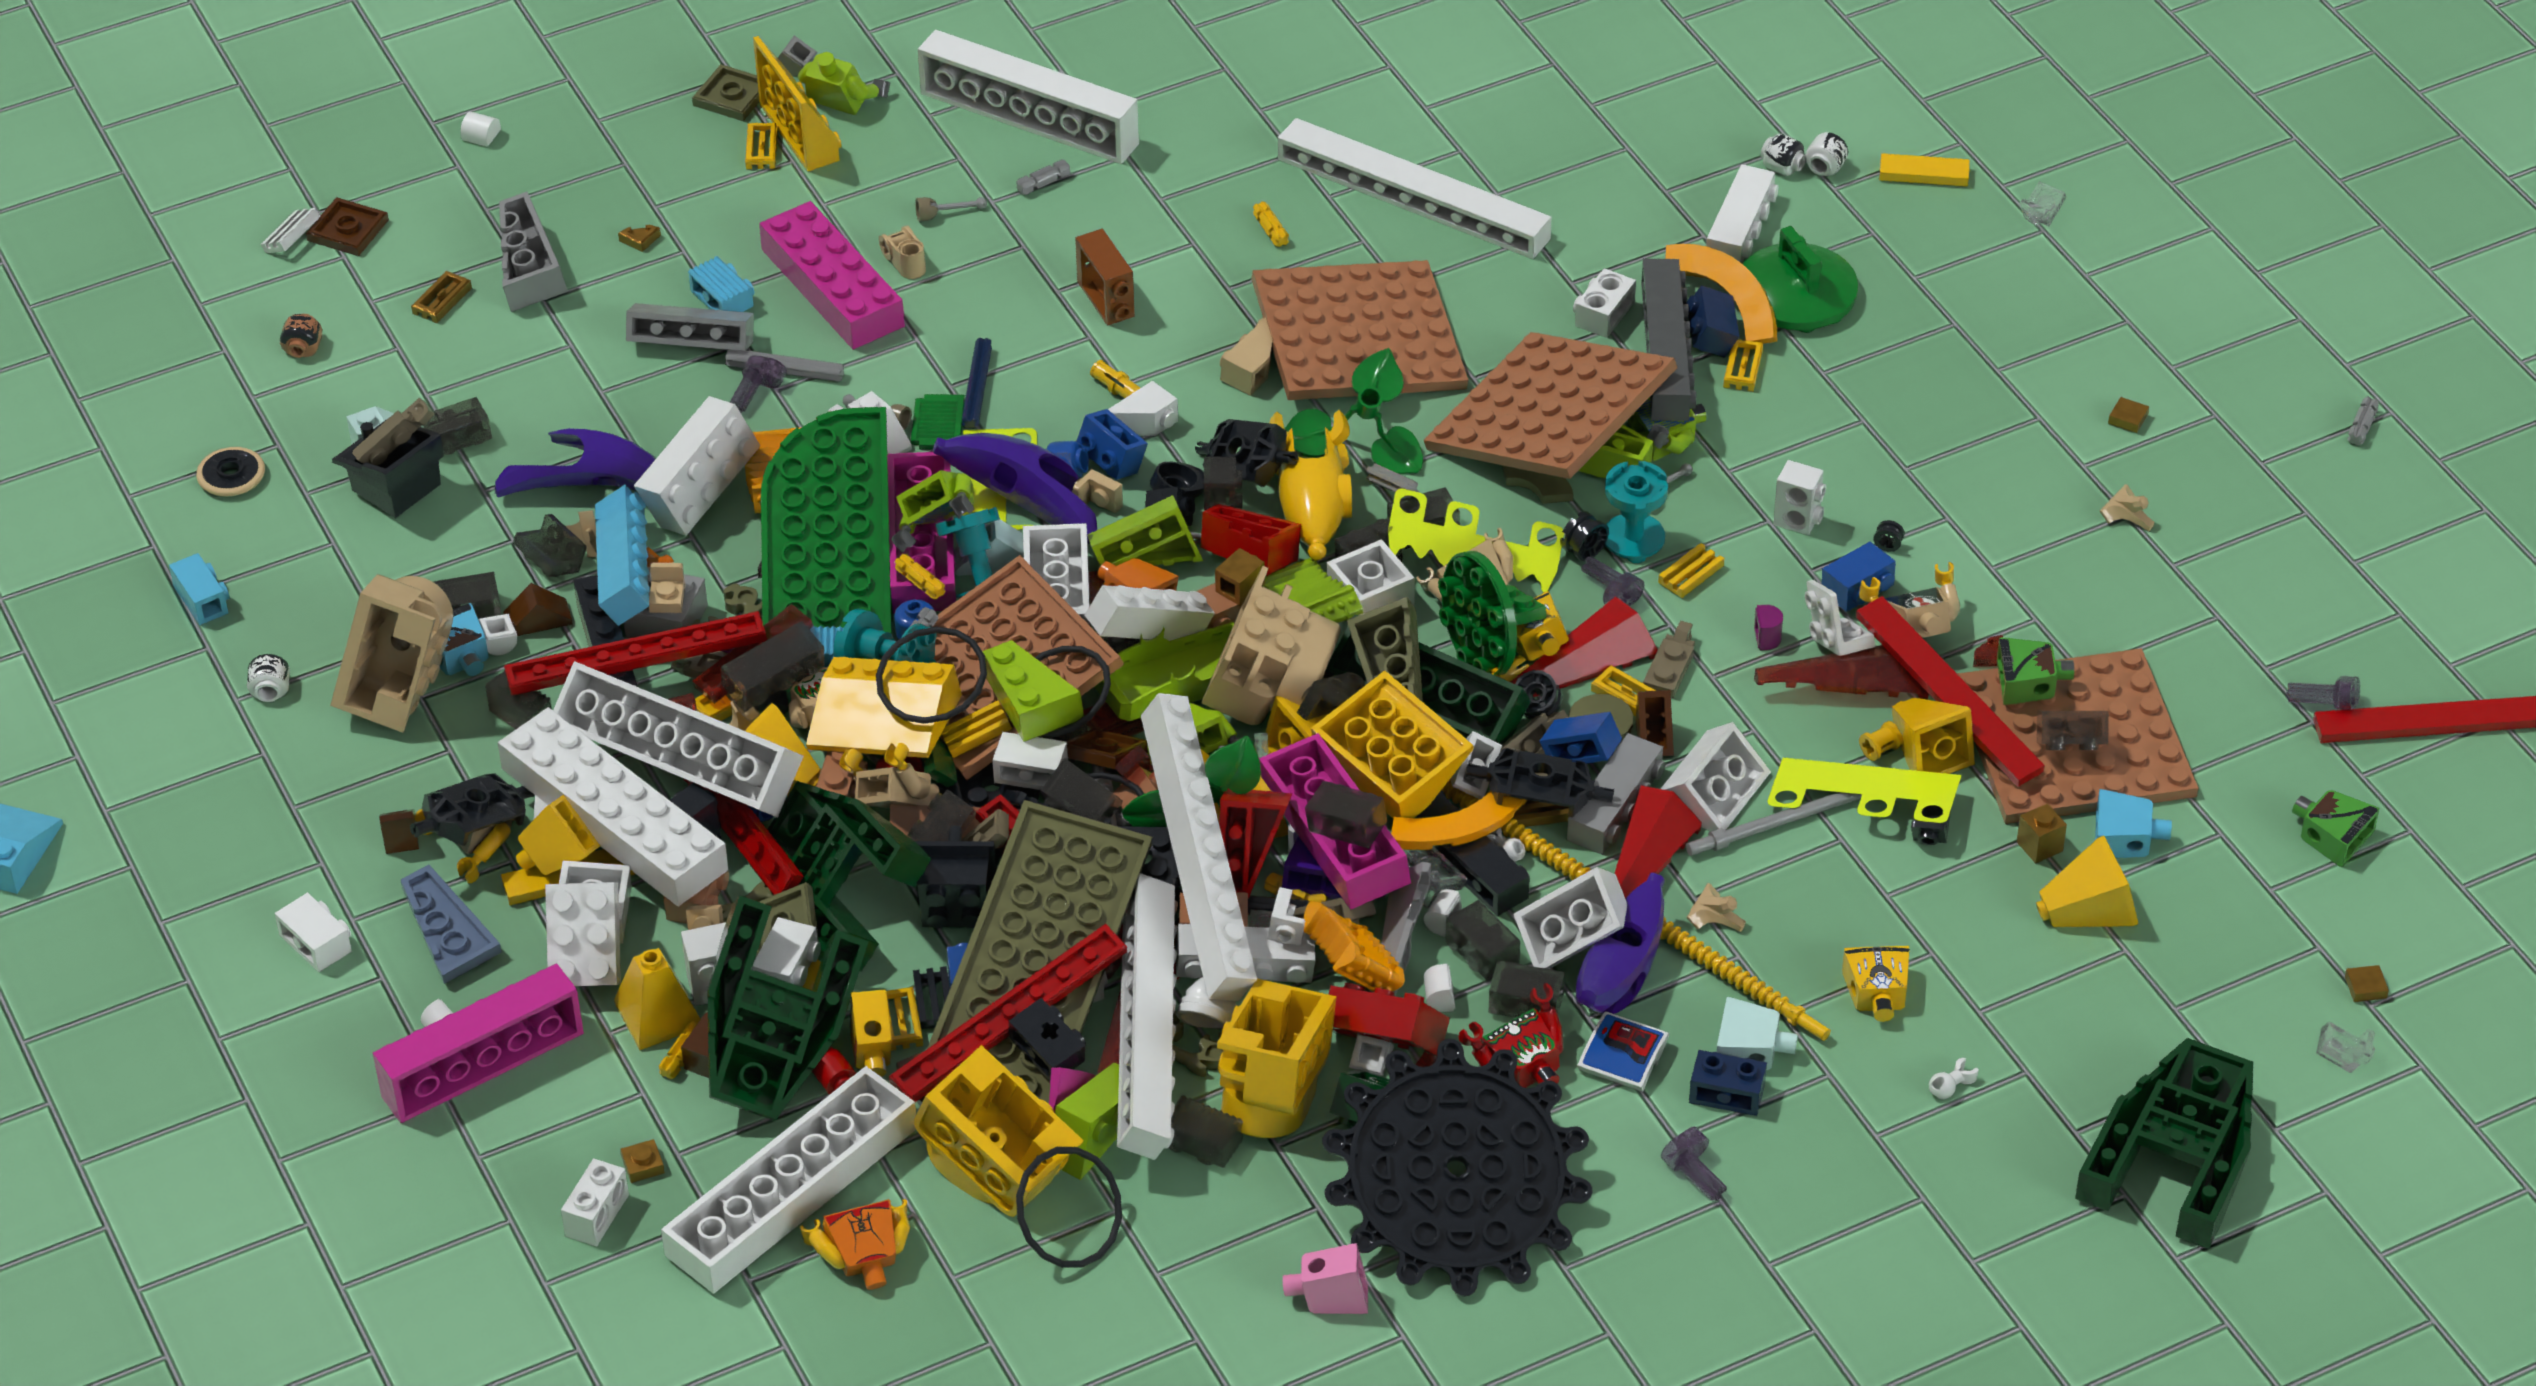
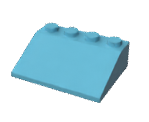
[0,804,63,894]

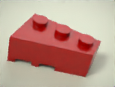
[1200,504,1301,576]
[1219,788,1293,898]
[1329,983,1450,1057]

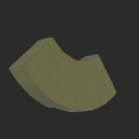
[1502,465,1573,504]

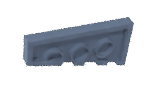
[401,864,502,984]

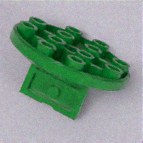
[1743,226,1858,333]
[1438,551,1546,677]

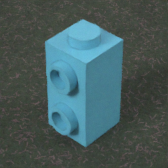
[169,553,230,625]

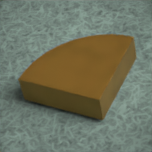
[618,225,661,252]

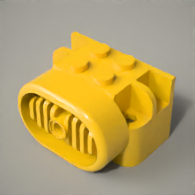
[1217,978,1337,1138]
[914,1045,1084,1217]

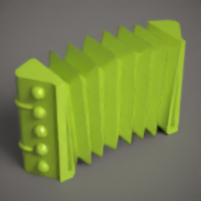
[1263,558,1363,623]

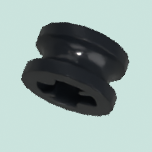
[1873,520,1905,552]

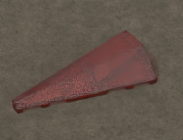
[1754,645,1929,700]

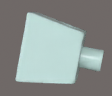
[1716,997,1798,1070]

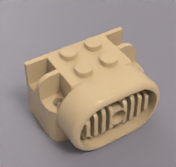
[1201,566,1341,725]
[330,574,453,733]

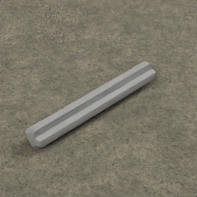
[725,350,844,382]

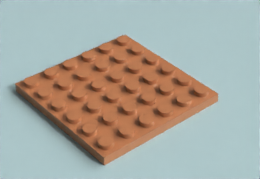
[1251,260,1468,400]
[1423,332,1677,479]
[933,555,1124,781]
[1957,648,2199,824]

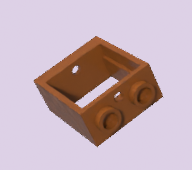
[1075,228,1135,326]

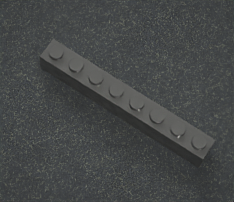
[1641,258,1696,421]

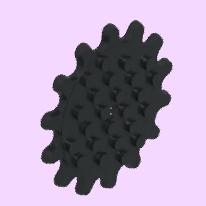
[1322,1038,1593,1297]

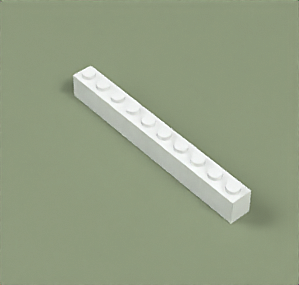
[1278,118,1552,259]
[1141,693,1257,1001]
[1117,873,1178,1160]

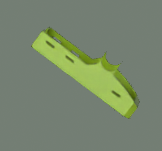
[1095,622,1234,721]

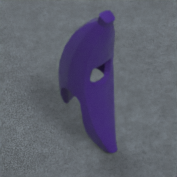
[495,428,656,498]
[933,433,1097,545]
[1576,873,1665,1014]

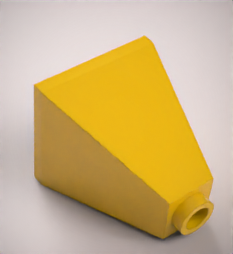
[1261,696,1337,754]
[1892,697,1975,774]
[745,703,821,796]
[2036,836,2139,927]
[614,948,701,1050]

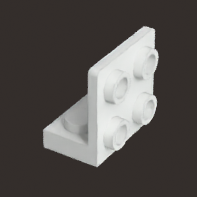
[1805,580,1875,656]

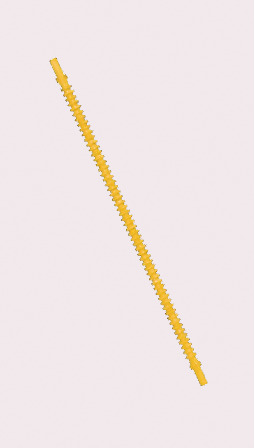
[1442,780,1831,1041]

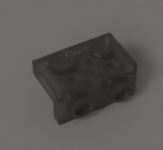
[513,514,587,577]
[1297,672,1366,720]

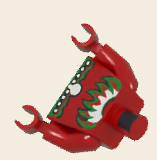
[1458,983,1564,1088]

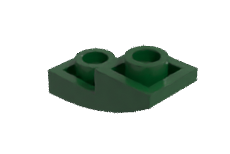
[921,737,957,788]

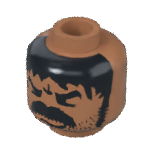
[280,313,323,358]

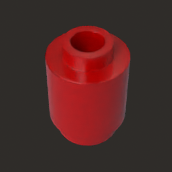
[812,1047,856,1095]

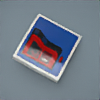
[1577,1011,1669,1092]

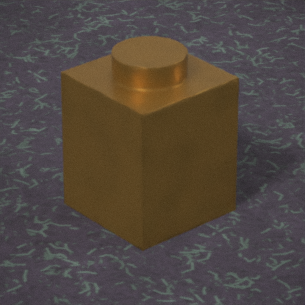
[1215,548,1265,606]
[2017,803,2067,864]

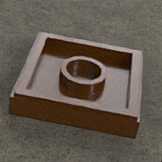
[306,197,389,256]
[1065,728,1148,769]

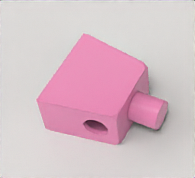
[1283,1243,1368,1314]

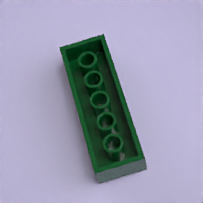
[1325,614,1531,745]

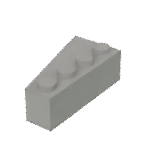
[499,192,568,312]

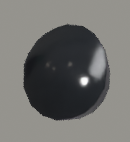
[1150,461,1210,498]

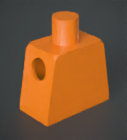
[1098,558,1179,591]

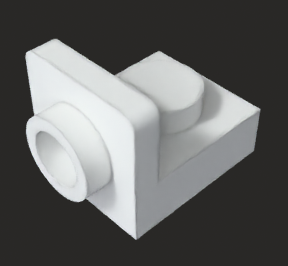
[1267,887,1305,946]

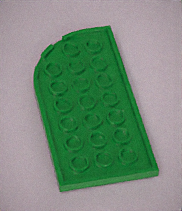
[761,407,892,647]

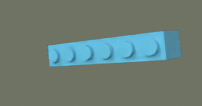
[595,485,650,626]

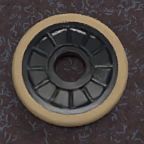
[196,447,265,497]

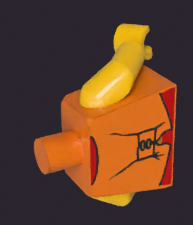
[800,1199,910,1290]

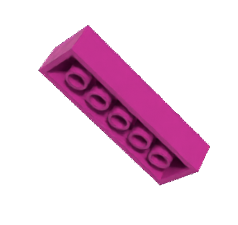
[759,201,905,350]
[888,452,956,614]
[1259,733,1411,910]
[373,963,584,1124]

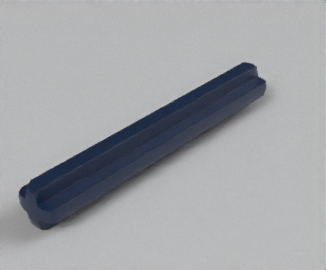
[962,338,992,429]

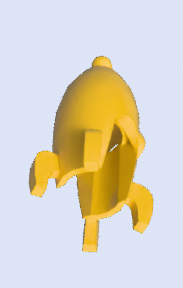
[1269,410,1352,561]

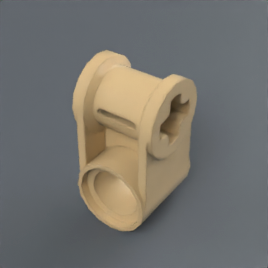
[879,225,926,279]

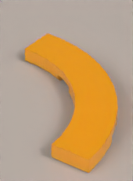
[1665,244,1777,344]
[1391,773,1536,850]

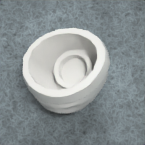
[1176,977,1236,1029]

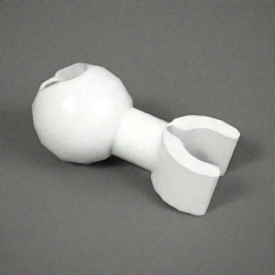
[1487,828,1526,863]
[1929,1058,1979,1099]

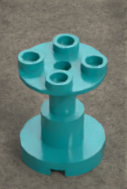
[1604,461,1668,563]
[935,507,1000,598]
[834,609,937,663]

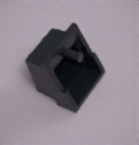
[332,419,444,518]
[915,825,998,928]

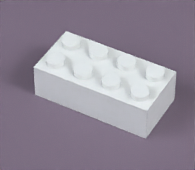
[634,396,760,536]
[1023,523,1090,626]

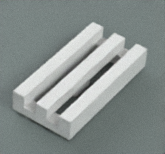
[260,208,320,253]

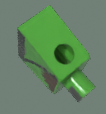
[1997,638,2074,705]
[2292,790,2380,867]

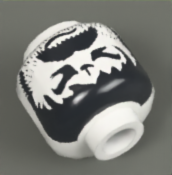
[1805,132,1849,176]
[1761,134,1806,177]
[247,654,290,702]

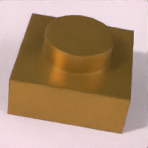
[620,1139,665,1183]

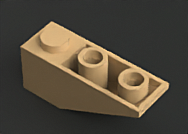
[1220,317,1273,396]

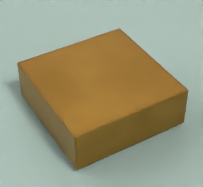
[2108,397,2150,433]
[2345,965,2389,1002]

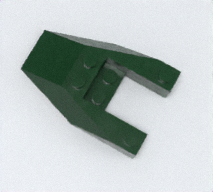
[767,781,931,972]
[707,895,869,1121]
[2075,1038,2253,1249]

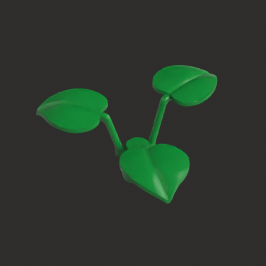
[1285,348,1423,474]
[1122,736,1261,827]

